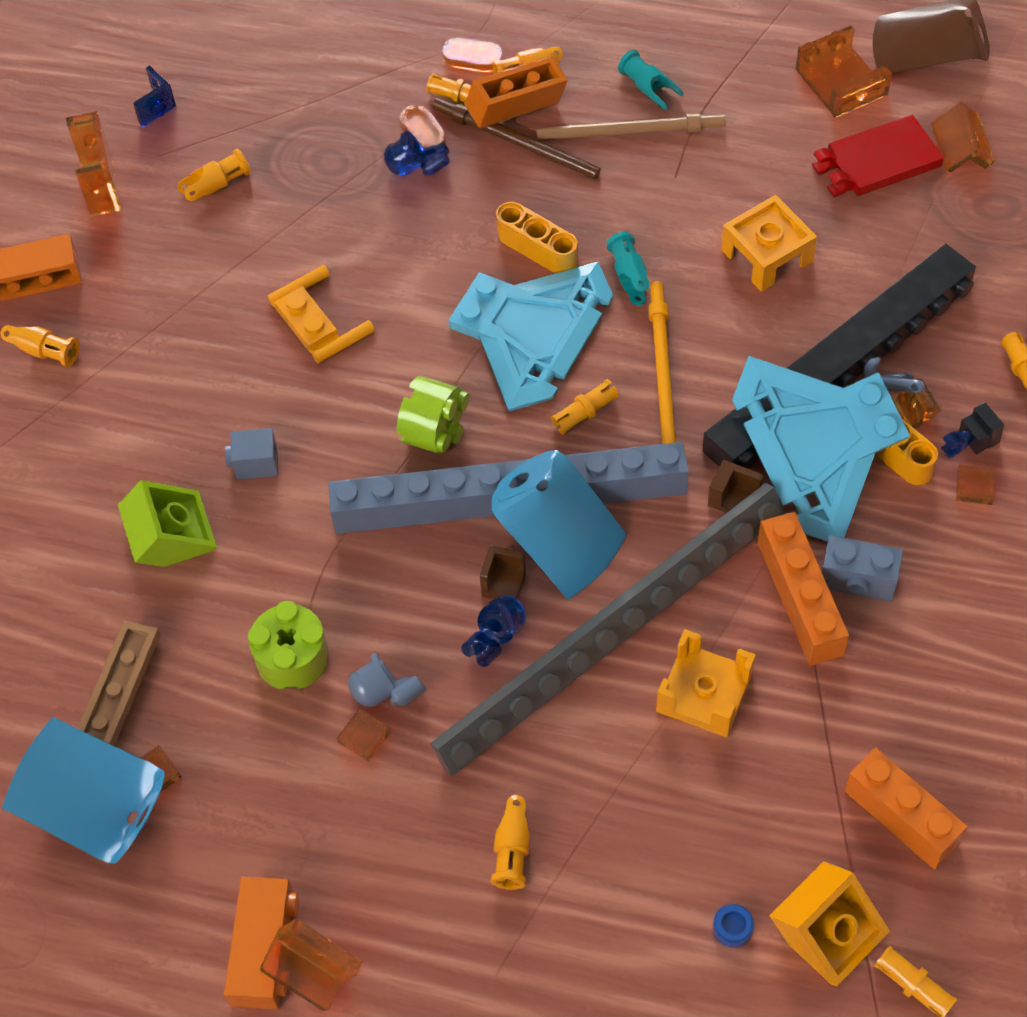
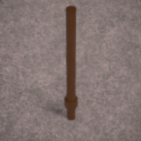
[432,97,601,179]

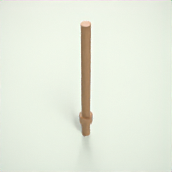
[537,113,726,140]

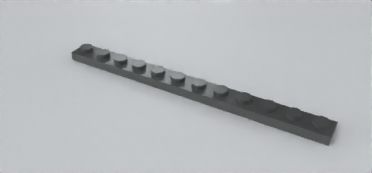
[430,483,784,776]

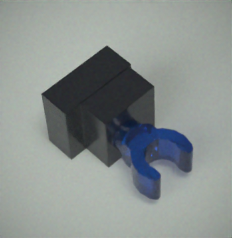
[941,402,1004,458]

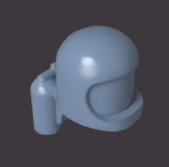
[348,652,427,707]

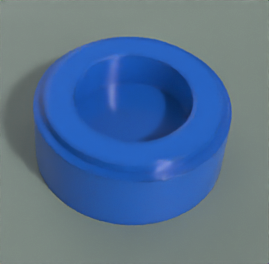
[713,904,754,948]

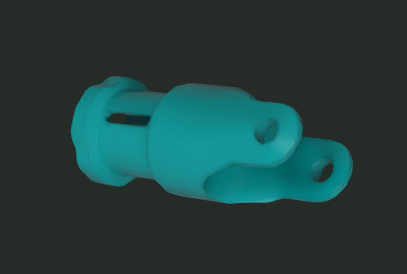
[617,50,683,110]
[606,231,650,306]

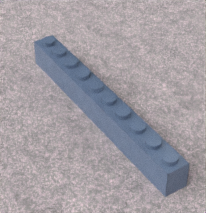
[328,442,689,534]

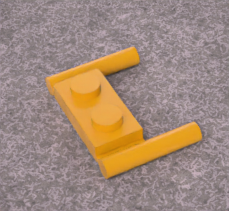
[267,264,375,364]

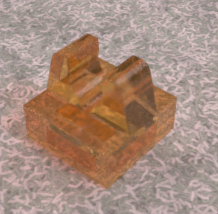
[893,379,942,429]

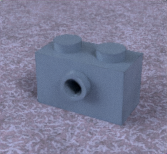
[822,535,903,602]

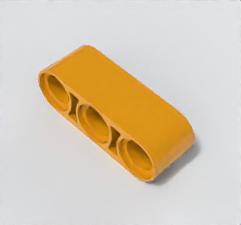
[496,202,578,273]
[875,419,938,485]

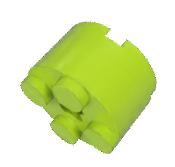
[397,376,470,454]
[248,601,328,690]

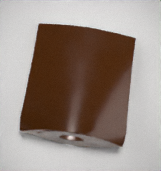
[872,0,990,76]

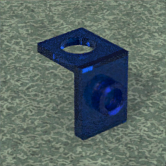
[133,65,176,127]

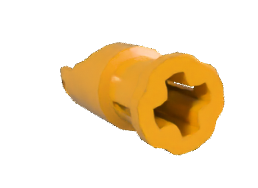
[492,47,563,74]
[177,148,251,201]
[0,325,80,367]
[490,795,530,890]

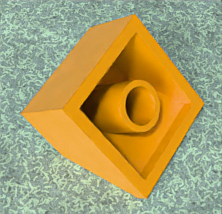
[769,861,890,987]

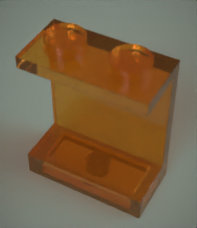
[795,25,892,118]
[66,111,122,216]

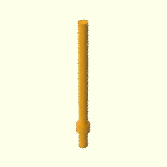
[648,281,676,444]

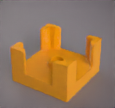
[721,195,817,292]
[656,629,756,738]

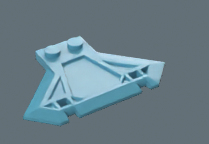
[448,262,613,411]
[732,356,910,542]

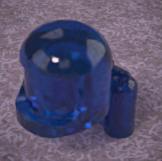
[384,130,450,176]
[461,595,526,667]

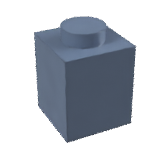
[225,428,278,480]

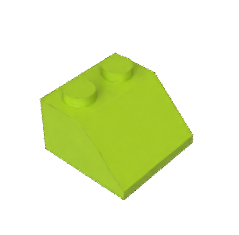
[118,480,217,567]

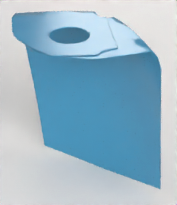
[492,450,627,600]
[2,717,165,864]

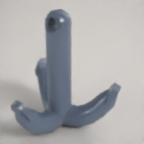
[864,357,925,393]

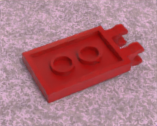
[812,114,944,197]

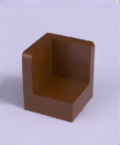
[708,460,763,513]
[480,545,526,605]

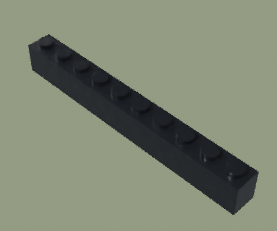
[702,244,976,469]

